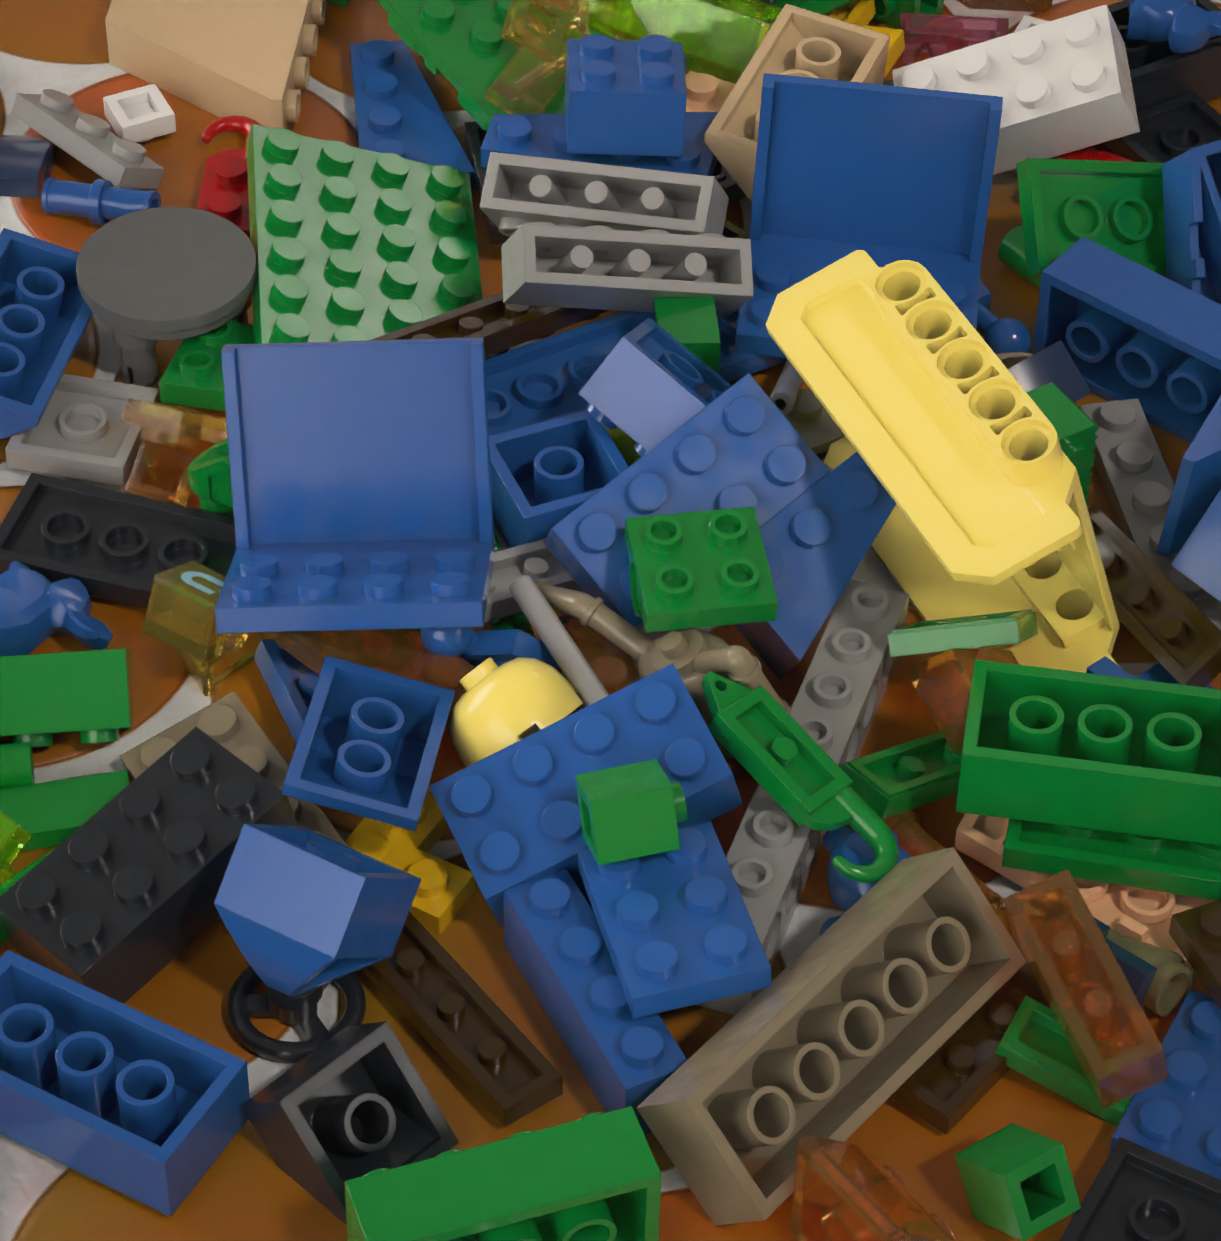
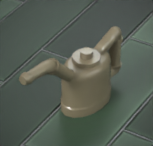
[534,580,791,759]

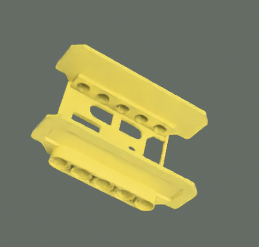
[766,250,1120,684]

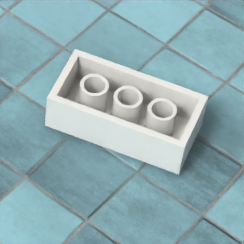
[892,4,1140,175]

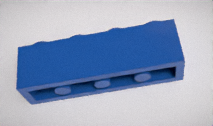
[503,868,687,1135]

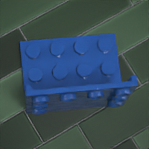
[734,73,1003,358]
[215,337,495,633]

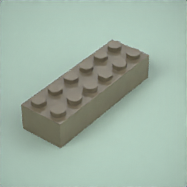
[636,847,1027,1226]

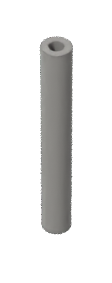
[770,359,804,416]
[509,575,609,707]

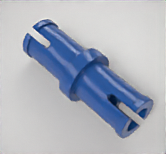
[41,177,161,225]

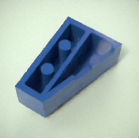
[1162,140,1221,304]
[734,452,896,680]

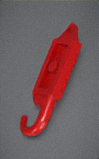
[197,115,261,239]

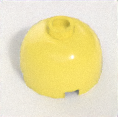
[449,657,583,767]

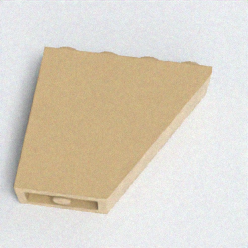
[105,0,327,129]

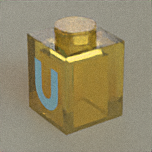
[142,560,249,663]

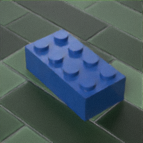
[1032,237,1221,444]
[544,373,830,629]
[429,663,743,927]
[0,950,250,1217]

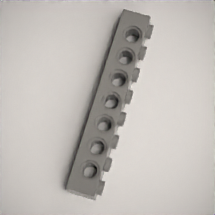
[695,579,909,1016]

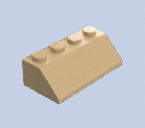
[704,4,890,202]

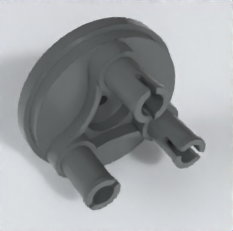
[76,207,257,387]

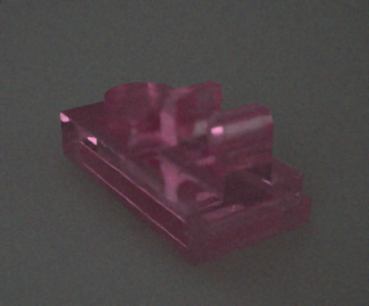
[898,13,1009,67]

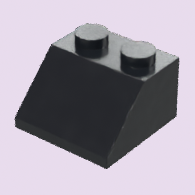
[241,1021,459,1225]

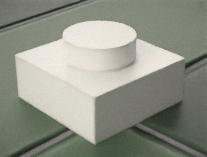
[103,83,176,143]

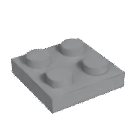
[5,374,161,486]

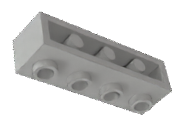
[480,152,729,237]
[501,222,754,317]

